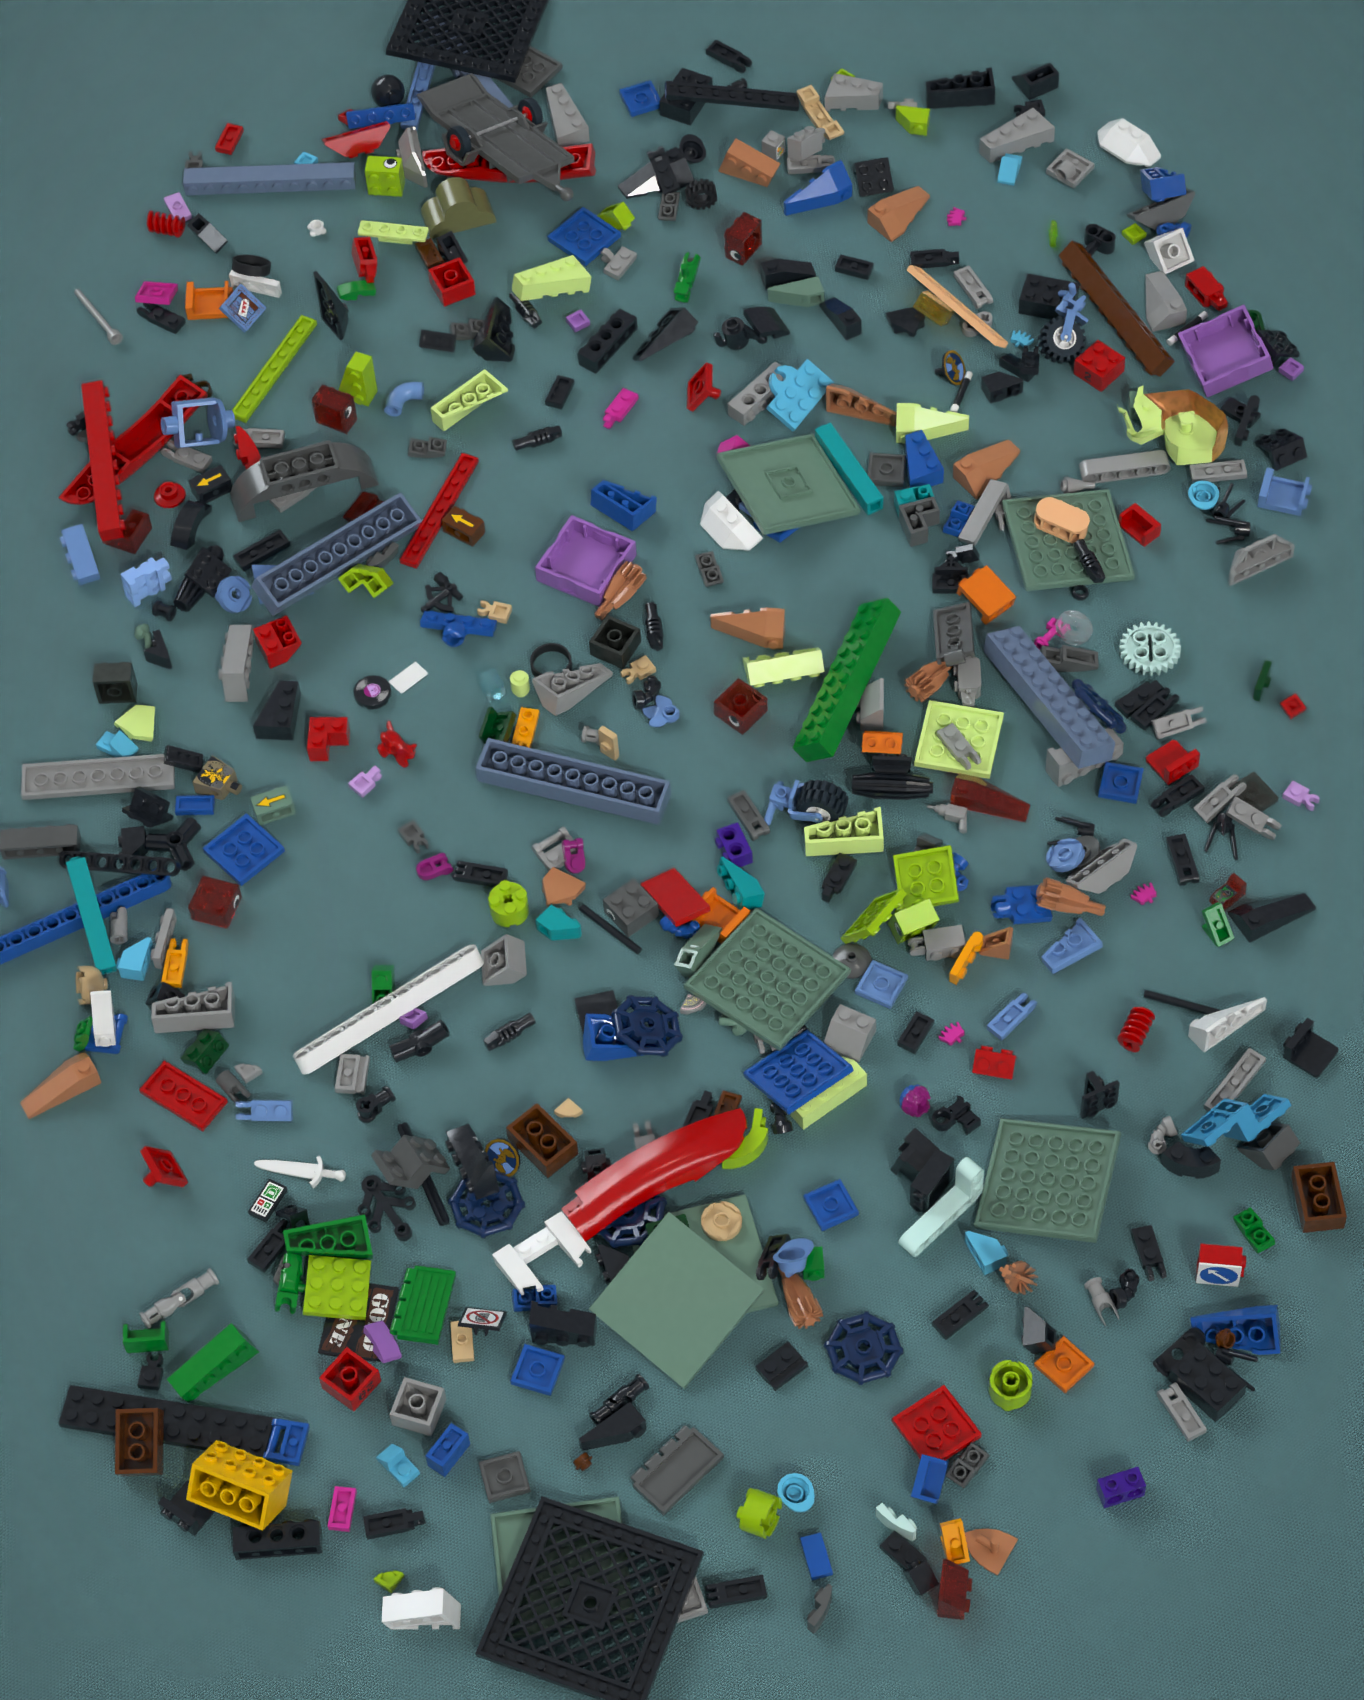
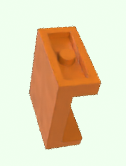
[185,281,233,320]
[957,565,1016,625]
[862,730,903,754]
[689,887,750,944]

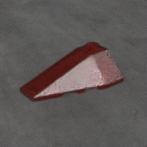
[950,773,1030,822]

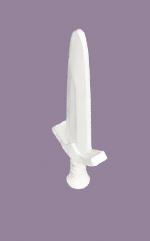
[254,1156,346,1189]

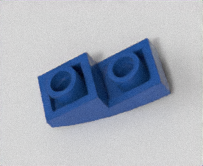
[943,501,975,537]
[512,1285,558,1312]

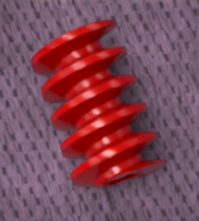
[147,210,185,238]
[1117,1007,1155,1053]

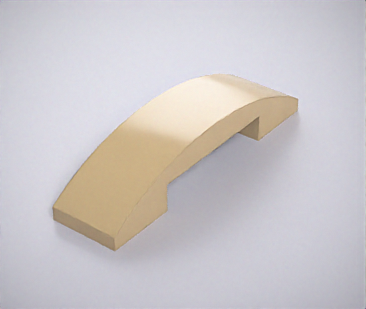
[797,85,845,140]

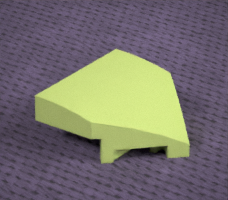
[114,705,155,742]

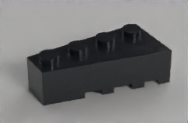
[925,67,995,109]

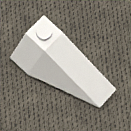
[1188,997,1267,1053]

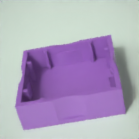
[1178,305,1274,398]
[535,515,637,607]

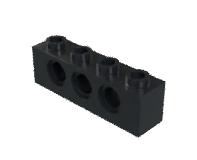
[578,308,638,374]
[233,1519,322,1560]

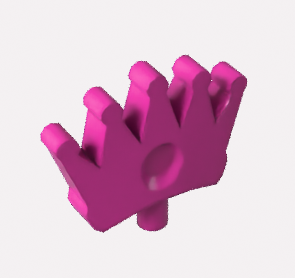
[947,207,967,226]
[1131,883,1157,905]
[939,1022,965,1045]

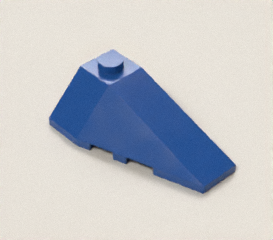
[784,160,852,216]
[583,1014,667,1061]
[1190,1305,1281,1355]

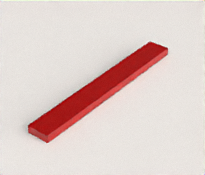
[400,453,479,569]

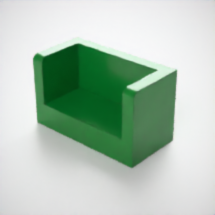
[123,1321,169,1353]

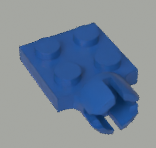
[991,885,1052,925]

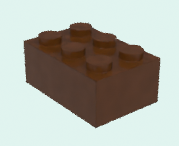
[506,1103,579,1178]
[1291,1162,1347,1233]
[115,1408,164,1476]

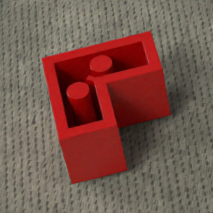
[307,717,350,761]

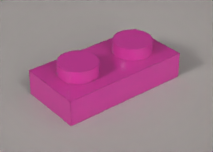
[328,1486,357,1532]

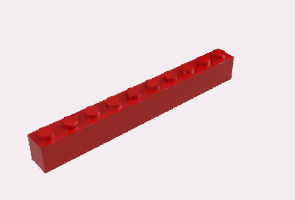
[81,380,126,542]

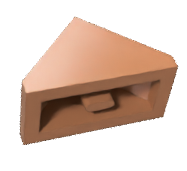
[979,927,1013,960]

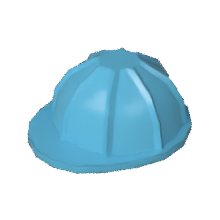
[1188,481,1219,510]
[777,1473,815,1513]

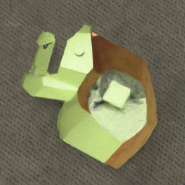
[1117,385,1228,465]

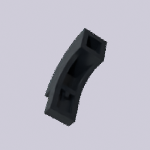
[170,500,212,550]

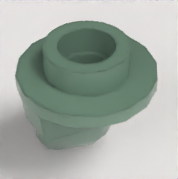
[134,624,152,649]
[719,1017,747,1036]

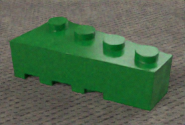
[283,1215,373,1259]

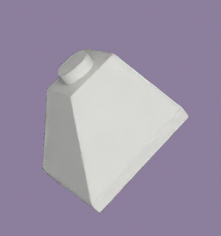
[1144,228,1195,274]

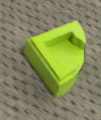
[373,1570,405,1593]

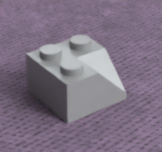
[389,1377,446,1436]

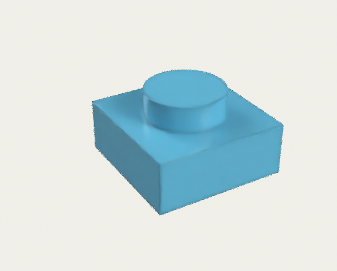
[294,151,318,164]

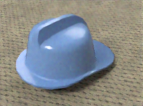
[773,1238,814,1278]

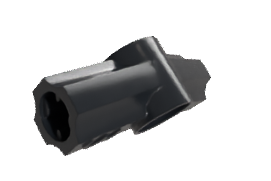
[389,1020,450,1063]

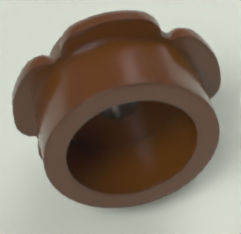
[1216,1328,1235,1349]
[573,1452,593,1472]

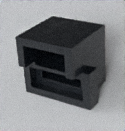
[891,1128,940,1182]

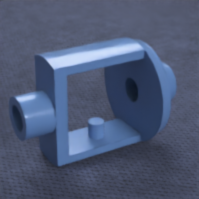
[161,397,235,448]

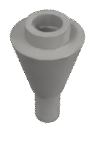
[1060,477,1095,494]

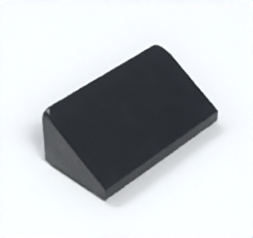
[999,353,1035,382]

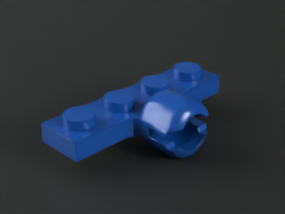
[420,611,497,647]

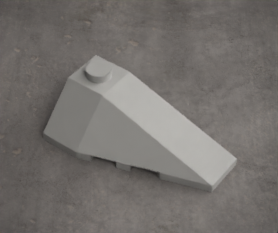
[532,663,613,716]

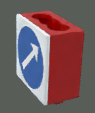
[1196,1244,1246,1287]

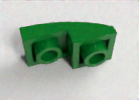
[337,280,376,301]
[73,1016,93,1052]
[1233,1207,1275,1254]

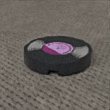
[354,675,392,710]

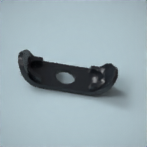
[1153,1327,1206,1377]

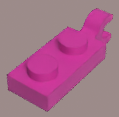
[603,388,639,429]

